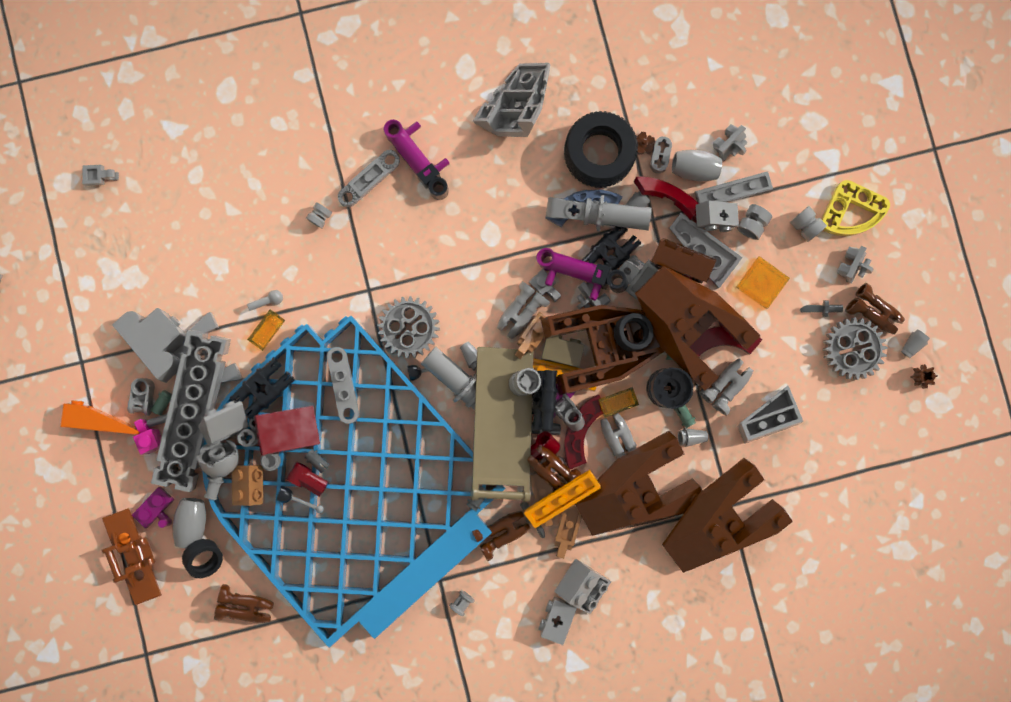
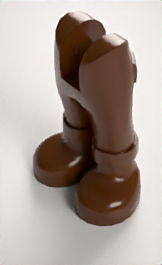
[845,283,905,335]
[527,445,582,492]
[472,511,531,561]
[214,584,274,623]

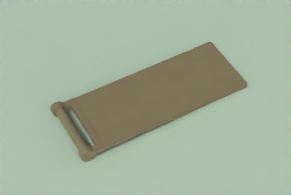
[470,347,534,502]

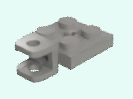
[619,258,660,300]

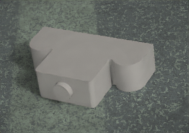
[112,308,186,383]

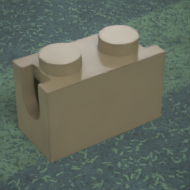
[541,336,584,368]

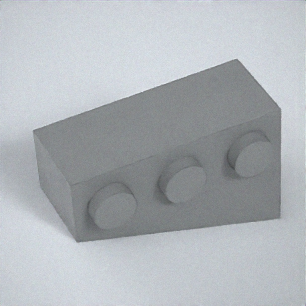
[737,385,803,444]

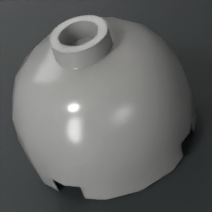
[196,440,239,477]

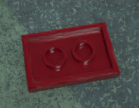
[254,406,320,455]

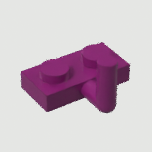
[132,487,175,528]

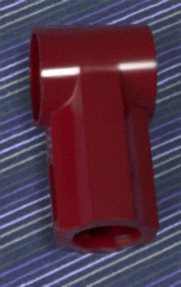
[530,431,560,467]
[286,461,329,497]

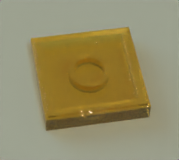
[736,256,790,309]

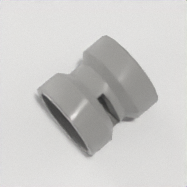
[306,202,332,229]

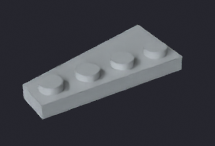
[669,213,743,288]

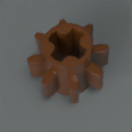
[910,364,938,389]

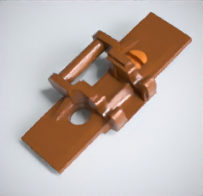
[101,508,162,605]

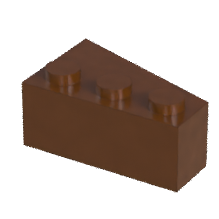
[651,238,717,284]

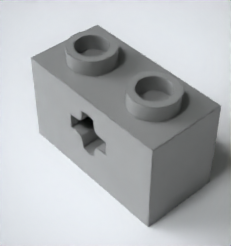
[696,201,739,232]
[538,597,577,645]

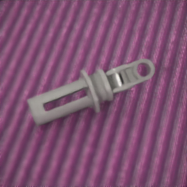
[546,195,652,232]
[421,347,476,410]

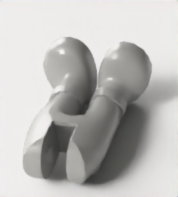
[497,281,550,339]
[699,358,753,416]
[600,412,637,460]

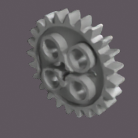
[377,296,440,359]
[823,317,888,380]

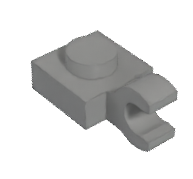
[82,165,119,186]
[529,269,561,302]

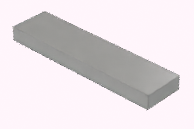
[695,171,773,203]

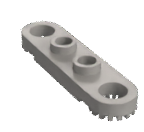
[338,150,400,208]
[327,347,359,424]

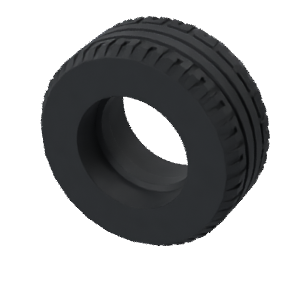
[564,111,638,188]

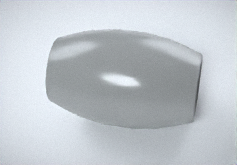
[672,150,722,181]
[173,498,206,548]

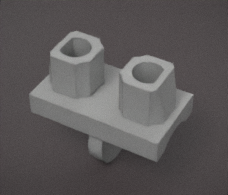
[713,124,747,161]
[838,246,874,284]
[577,281,611,309]

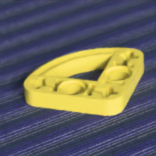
[822,180,890,236]

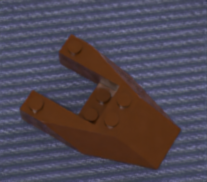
[635,266,761,391]
[541,305,664,396]
[575,431,702,536]
[662,458,793,573]

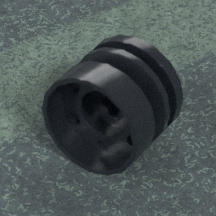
[646,368,694,409]

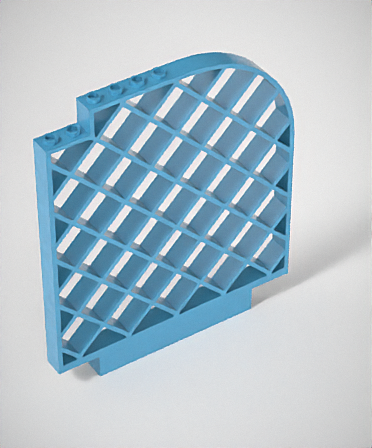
[202,316,505,648]

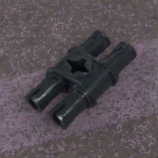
[582,226,641,271]
[230,357,295,419]
[531,370,558,430]

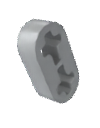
[650,136,672,173]

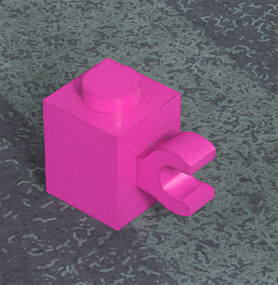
[133,419,162,455]

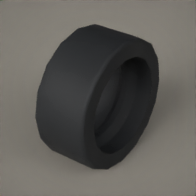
[614,313,653,351]
[182,539,223,578]

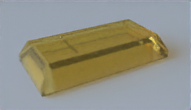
[247,309,286,351]
[598,387,639,417]

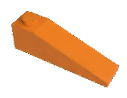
[60,400,140,435]

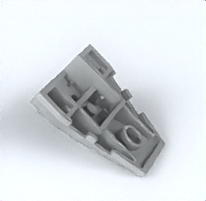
[473,63,551,137]

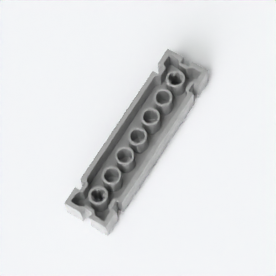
[151,330,231,492]

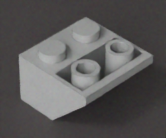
[198,401,248,447]
[554,559,611,614]

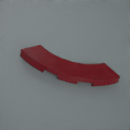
[633,176,699,220]
[690,326,763,357]
[564,395,607,470]

